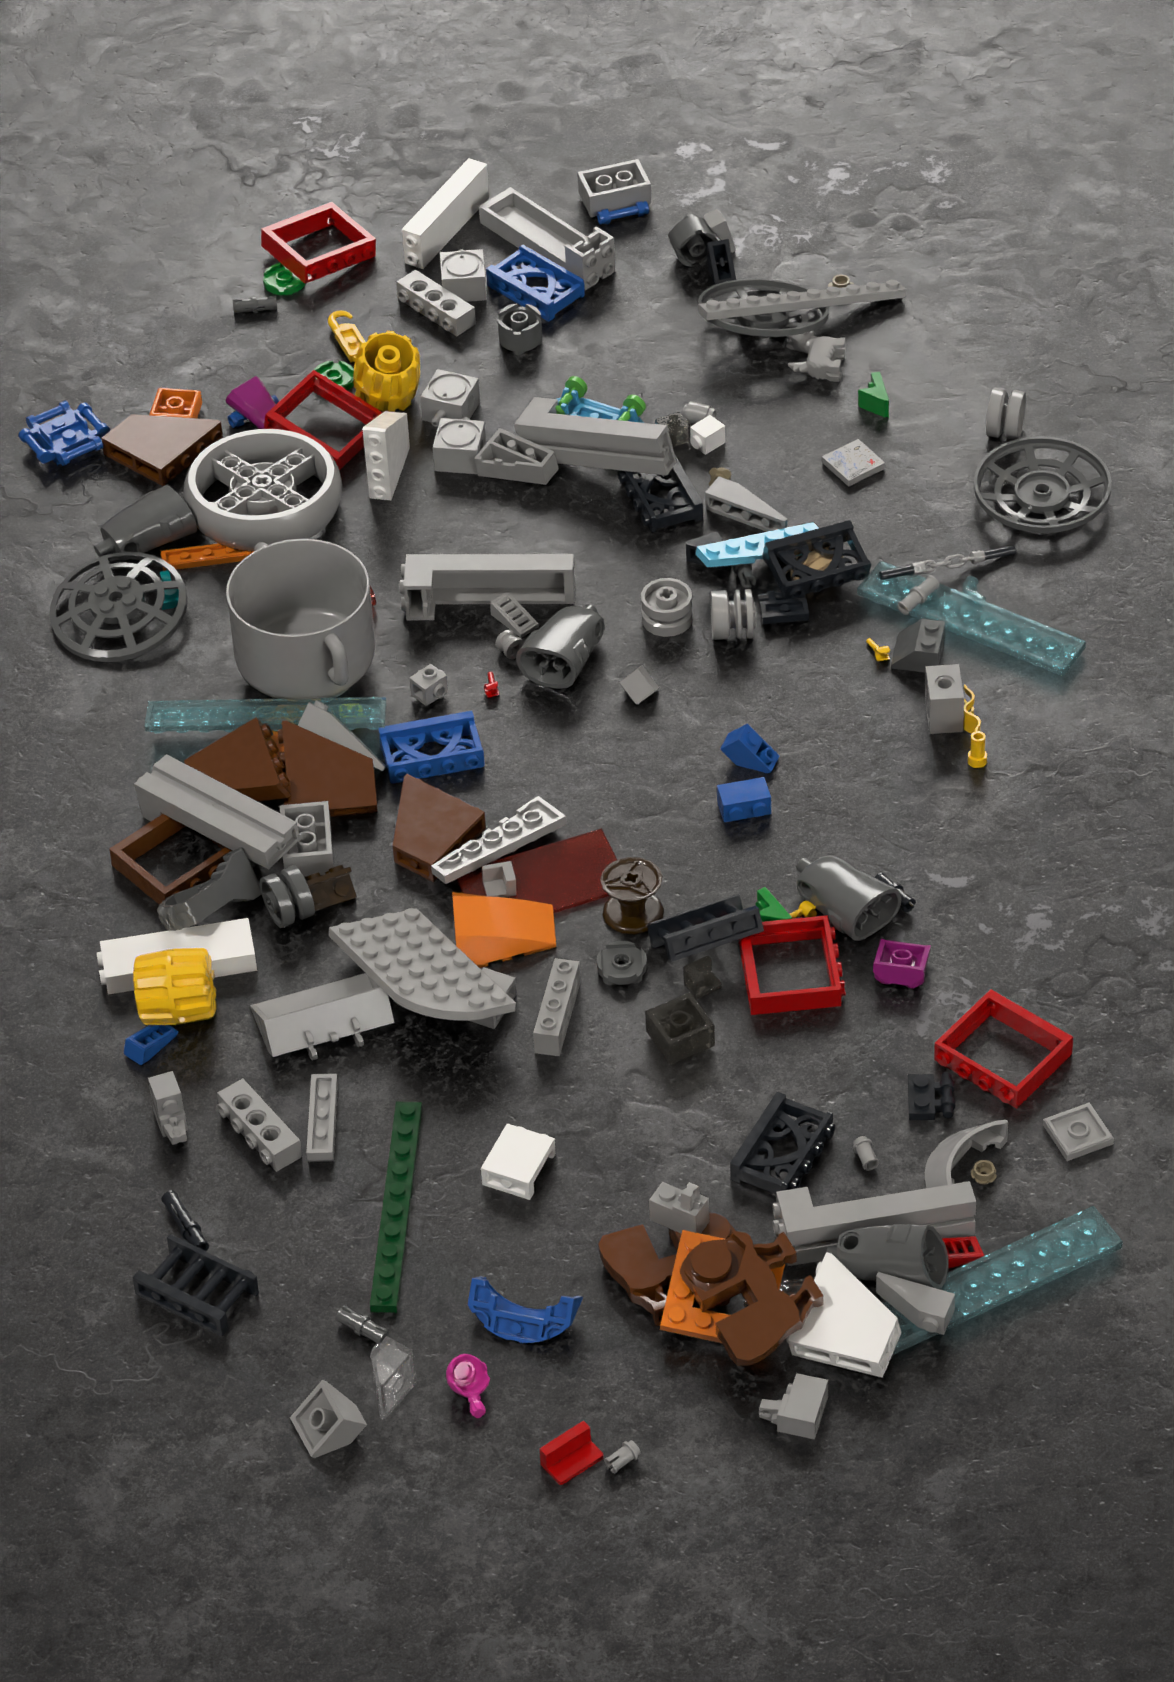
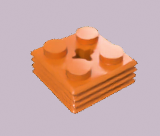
[149,388,202,418]

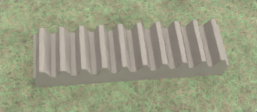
[306,1074,338,1162]

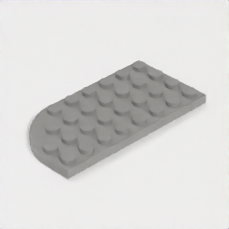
[329,908,516,1020]

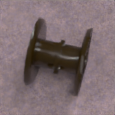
[600,857,664,934]

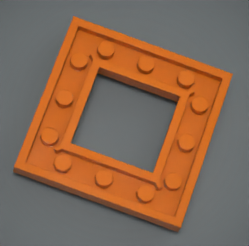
[660,1230,785,1343]

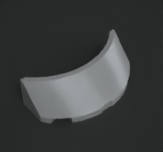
[925,1120,1008,1188]

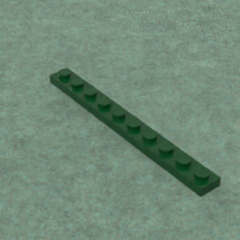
[370,1101,422,1313]

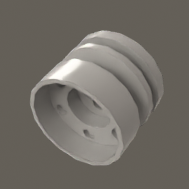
[711,589,756,640]

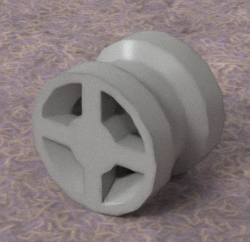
[495,630,524,659]

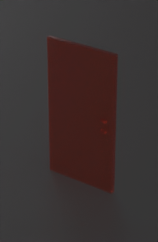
[456,828,617,913]

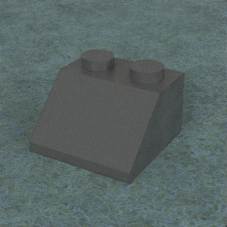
[891,619,945,672]

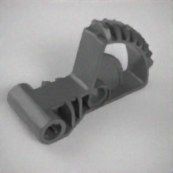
[157,848,262,931]

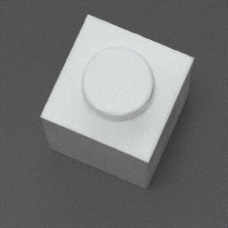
[690,415,726,455]

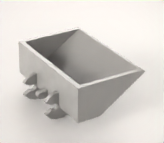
[250,973,395,1061]

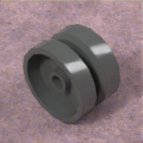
[260,865,315,928]

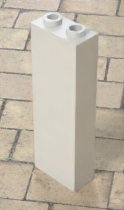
[402,158,489,269]
[97,918,257,994]

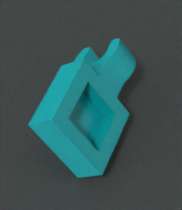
[160,570,179,610]

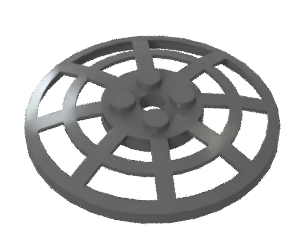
[698,279,830,337]
[974,436,1112,533]
[50,552,188,662]

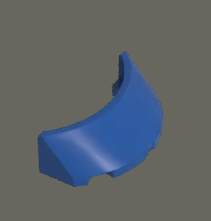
[468,1276,583,1343]

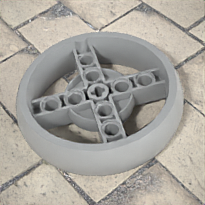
[183,429,342,551]

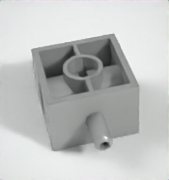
[440,249,487,302]
[420,369,480,427]
[433,417,486,474]
[925,664,964,734]

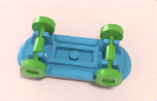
[555,376,646,423]

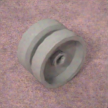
[986,387,1026,440]
[641,578,693,637]

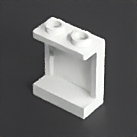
[481,1124,556,1200]

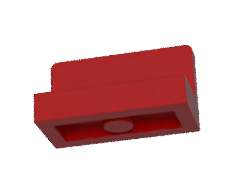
[539,1420,604,1485]

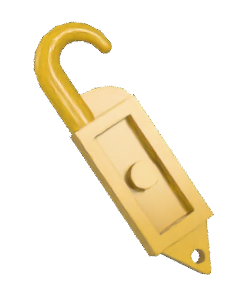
[328,310,366,363]

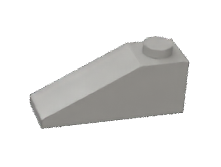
[876,1272,955,1335]

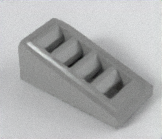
[703,209,736,253]
[490,592,539,638]

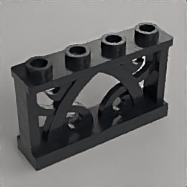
[617,455,704,533]
[762,520,871,600]
[730,1092,835,1194]

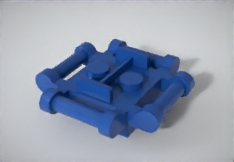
[19,400,110,466]

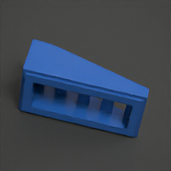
[124,1025,178,1065]

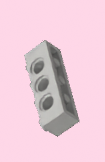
[396,270,476,336]
[533,958,581,1056]
[217,1078,302,1172]

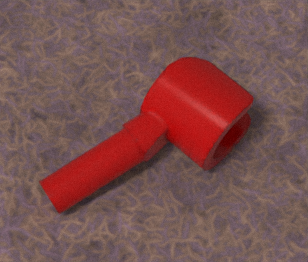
[484,672,499,698]

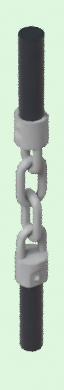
[879,545,1016,580]

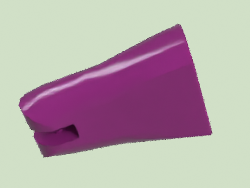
[225,376,286,429]

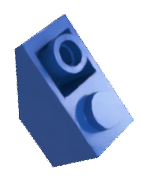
[720,724,779,773]

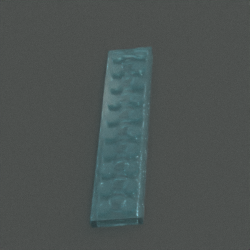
[857,561,1086,676]
[145,697,387,733]
[883,1206,1123,1355]

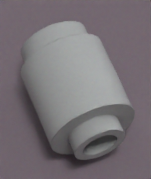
[682,401,717,425]

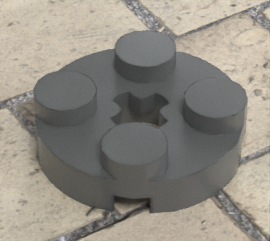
[596,941,647,985]

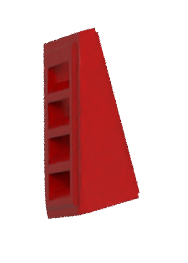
[942,1236,985,1269]

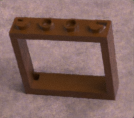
[109,814,233,905]

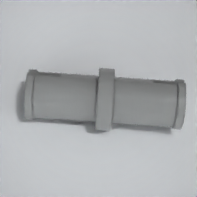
[897,575,940,615]

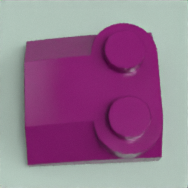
[873,939,931,988]

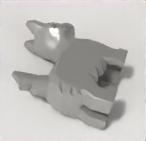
[786,330,846,382]

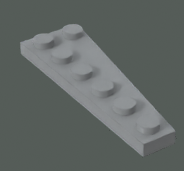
[431,796,567,884]

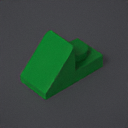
[858,372,889,418]
[756,887,792,922]

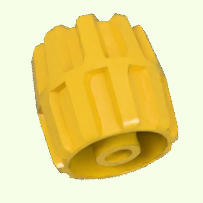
[353,331,420,412]
[133,948,216,1025]

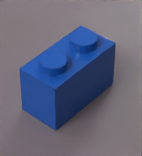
[717,777,771,822]

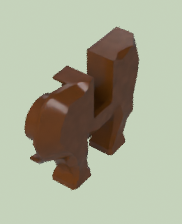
[598,1212,736,1326]
[679,1231,823,1366]

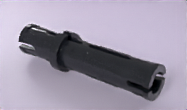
[161,1190,209,1251]

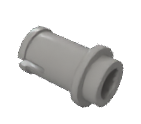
[852,1136,879,1171]
[604,1440,641,1474]

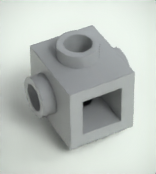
[409,664,448,706]

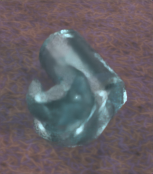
[962,576,986,607]

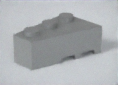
[474,428,558,485]

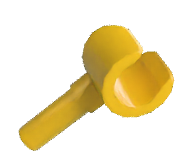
[866,638,890,661]
[790,901,817,919]

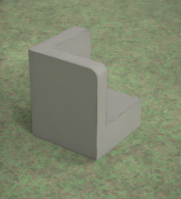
[620,665,659,704]
[482,861,517,898]

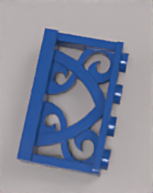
[486,245,585,322]
[378,711,485,784]

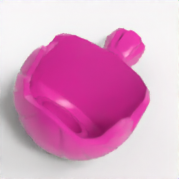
[446,1354,490,1418]

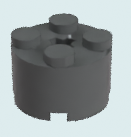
[668,214,718,267]
[498,304,543,355]

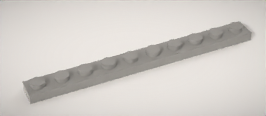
[698,280,907,320]

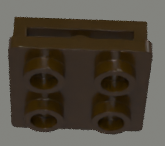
[305,865,357,911]

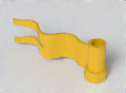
[963,685,987,768]

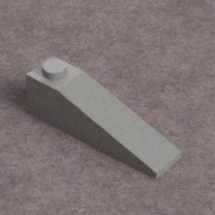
[705,476,787,532]
[298,700,386,771]

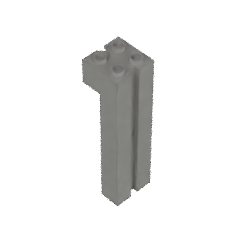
[479,187,615,290]
[514,397,677,475]
[400,554,575,620]
[134,754,301,870]
[772,1181,976,1266]

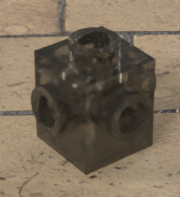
[655,412,691,447]

